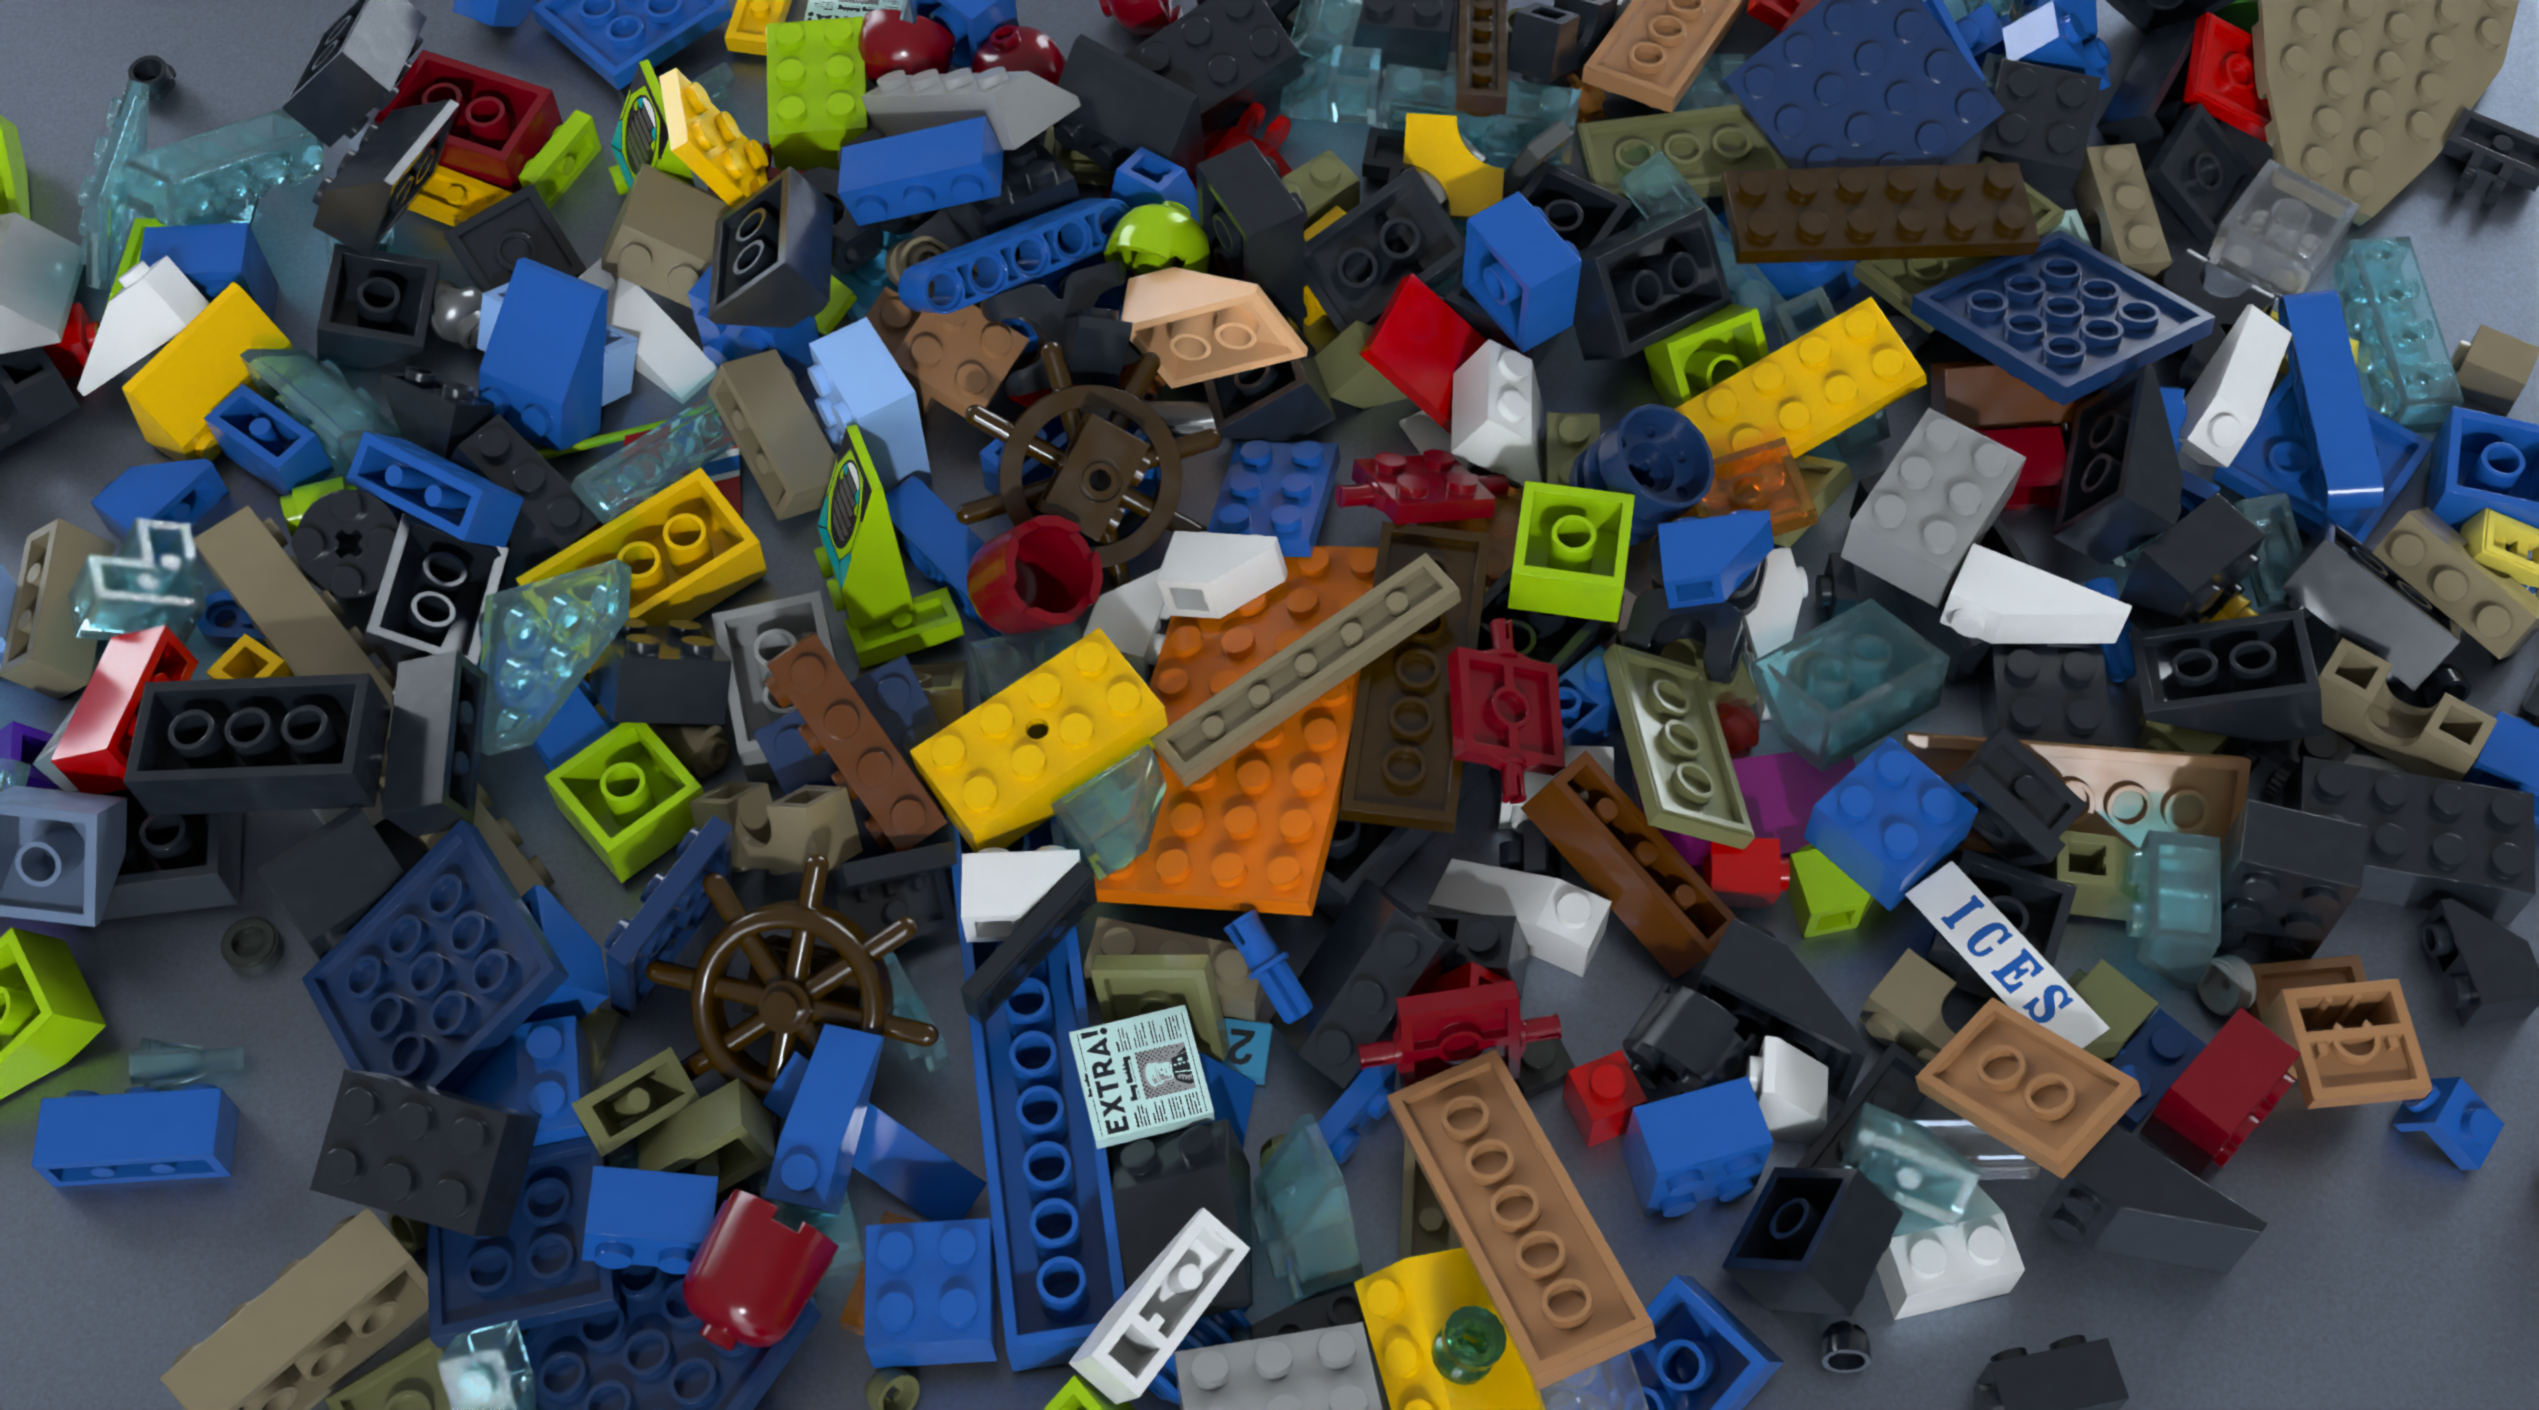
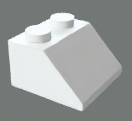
[1451,339,1544,486]
[1876,1178,2025,1320]

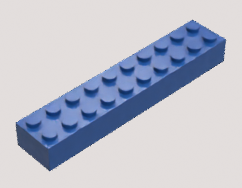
[946,811,1126,1372]

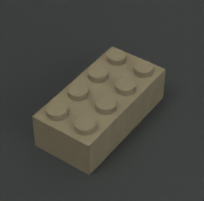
[160,1207,429,1410]

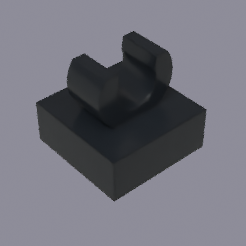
[1499,820,1561,879]

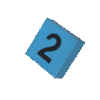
[1218,1018,1273,1085]

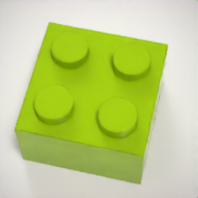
[1508,481,1635,623]
[544,722,704,884]

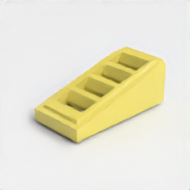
[2460,508,2539,588]

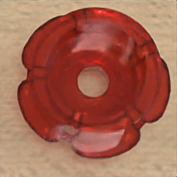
[1717,703,1760,755]

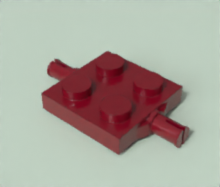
[1335,449,1509,525]
[1447,618,1565,804]
[1357,980,1562,1089]

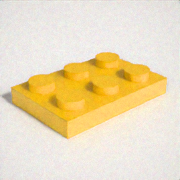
[659,68,769,208]

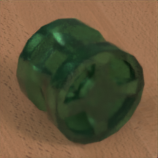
[1431,1305,1507,1385]

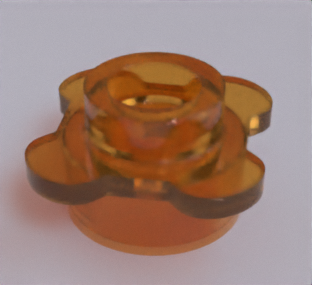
[1562,73,1608,123]

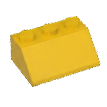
[122,282,300,462]
[1354,1248,1546,1410]

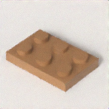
[1915,997,2141,1179]

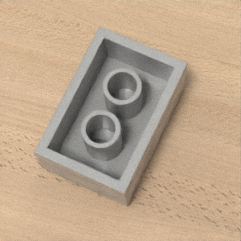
[1841,408,2026,608]
[712,591,837,782]
[1174,1322,1382,1410]

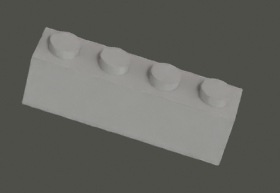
[861,66,1081,150]
[0,212,86,354]

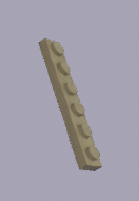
[1151,553,1461,788]

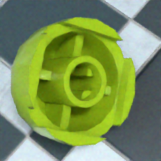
[1104,201,1210,276]

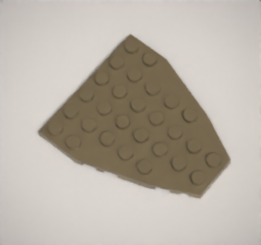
[2251,0,2519,226]

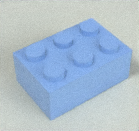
[807,317,933,494]

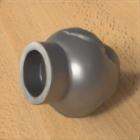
[431,280,483,350]

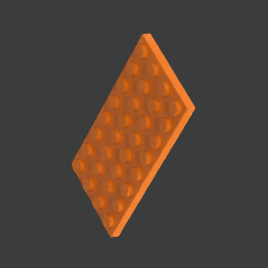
[1091,546,1379,916]

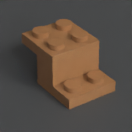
[864,287,1030,421]
[2249,955,2433,1109]

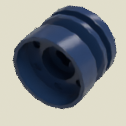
[1569,404,1715,546]

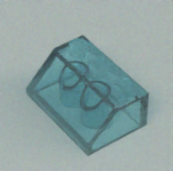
[240,349,403,491]
[1751,598,1950,772]

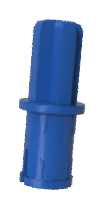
[2084,577,2137,682]
[1224,909,1313,1024]

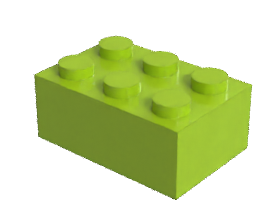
[766,16,873,170]

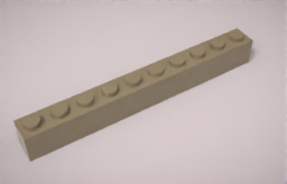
[192,505,555,897]

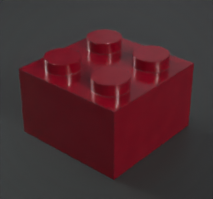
[2140,1007,2301,1178]

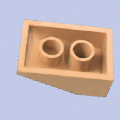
[1120,267,1308,389]

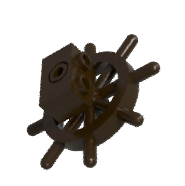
[956,341,1222,590]
[645,854,939,1147]

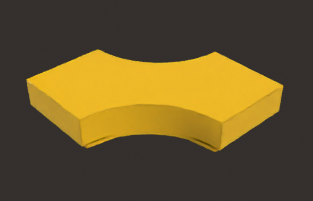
[1403,113,1504,220]

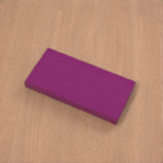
[1631,744,1856,874]

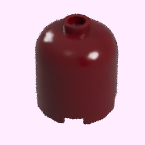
[966,515,1103,635]
[682,1189,839,1352]

